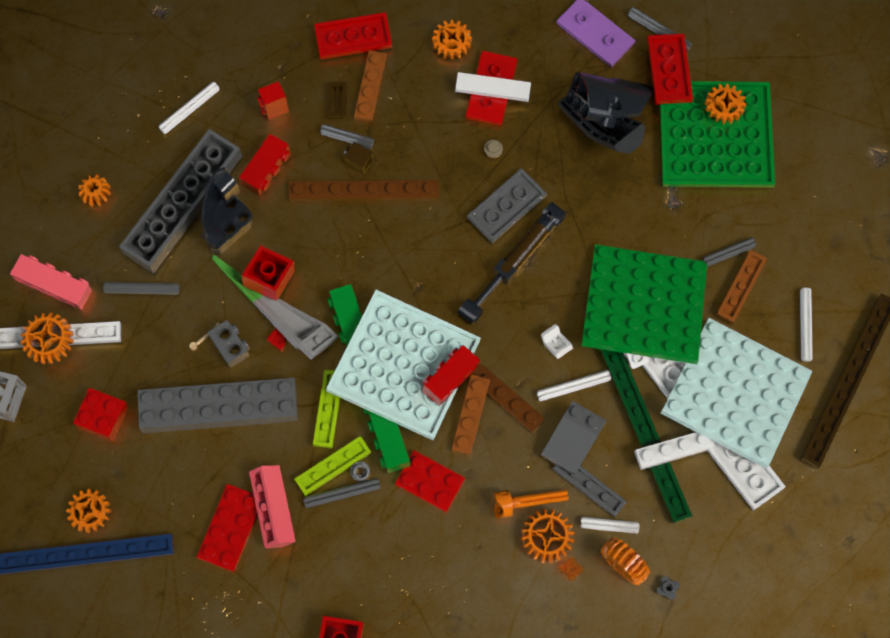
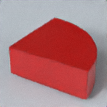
[266,328,286,352]

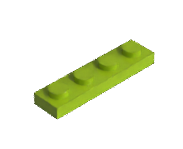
[313,370,340,449]
[294,436,371,497]

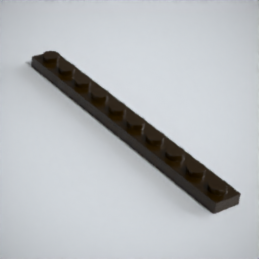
[801,293,890,469]

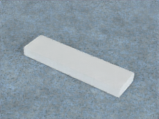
[455,72,531,102]

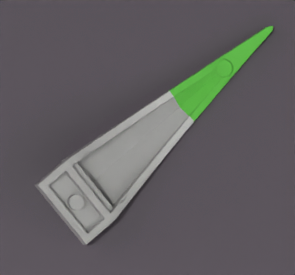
[212,255,338,360]

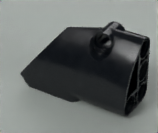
[566,72,654,128]
[201,167,254,255]

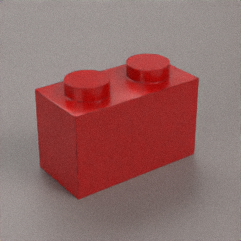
[257,81,289,120]

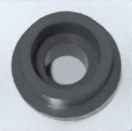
[350,461,370,481]

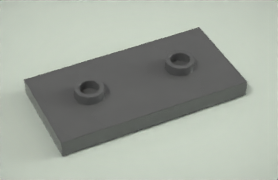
[467,168,547,244]

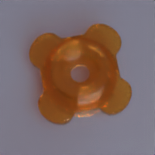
[560,557,584,581]

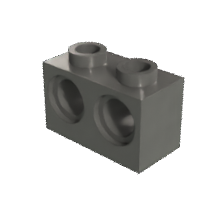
[208,320,250,368]

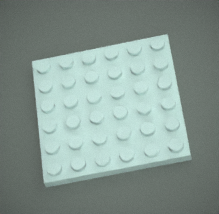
[326,290,481,440]
[661,318,812,469]

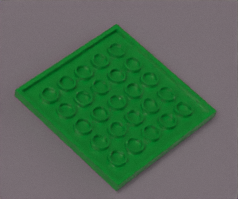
[660,81,775,188]
[581,244,707,364]

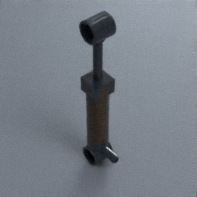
[457,202,567,325]

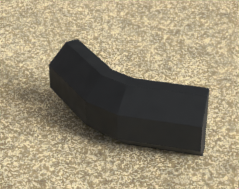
[558,96,645,154]

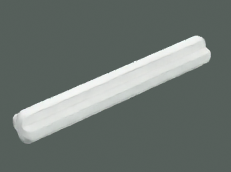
[159,82,219,134]
[800,288,813,362]
[537,370,611,401]

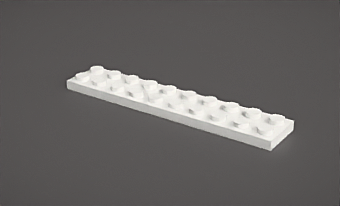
[642,357,786,511]

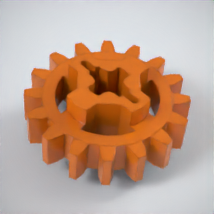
[432,20,472,59]
[705,84,746,124]
[66,489,111,533]

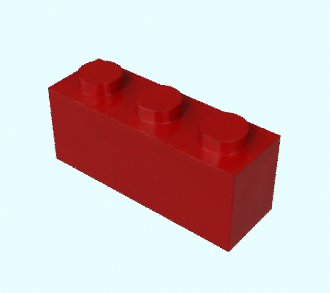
[239,134,291,196]
[422,345,481,407]

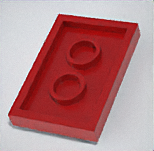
[395,450,465,513]

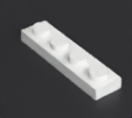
[634,432,716,470]

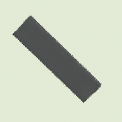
[552,465,627,518]

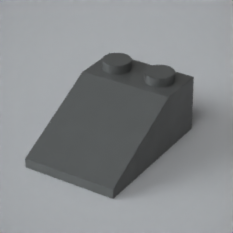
[541,401,607,475]

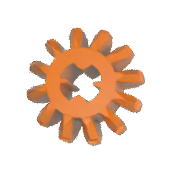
[78,174,111,207]

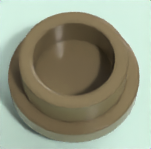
[484,140,503,158]

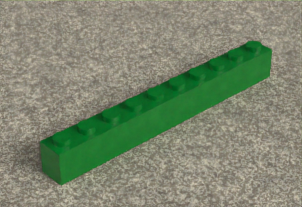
[327,284,410,473]

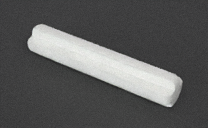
[580,517,639,534]

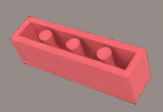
[10,254,92,310]
[249,465,296,549]

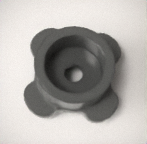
[657,576,680,600]

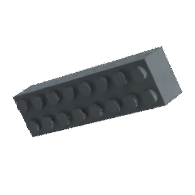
[119,129,242,274]
[138,378,299,433]

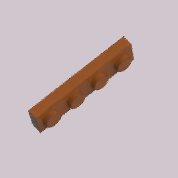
[354,50,387,123]
[716,250,768,324]
[451,375,491,455]

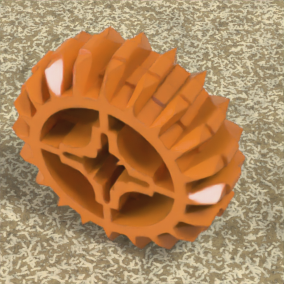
[20,313,74,365]
[521,509,575,563]
[601,537,650,585]

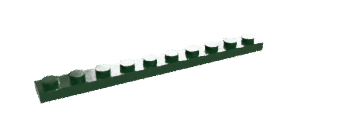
[600,349,692,524]

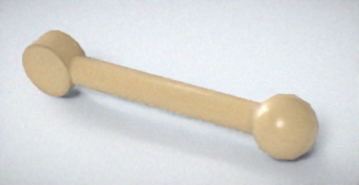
[189,322,221,350]

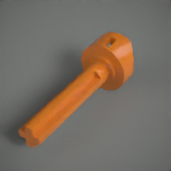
[493,489,569,518]

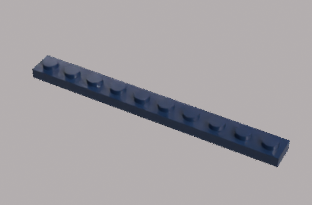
[0,534,174,575]

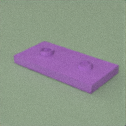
[556,0,635,68]

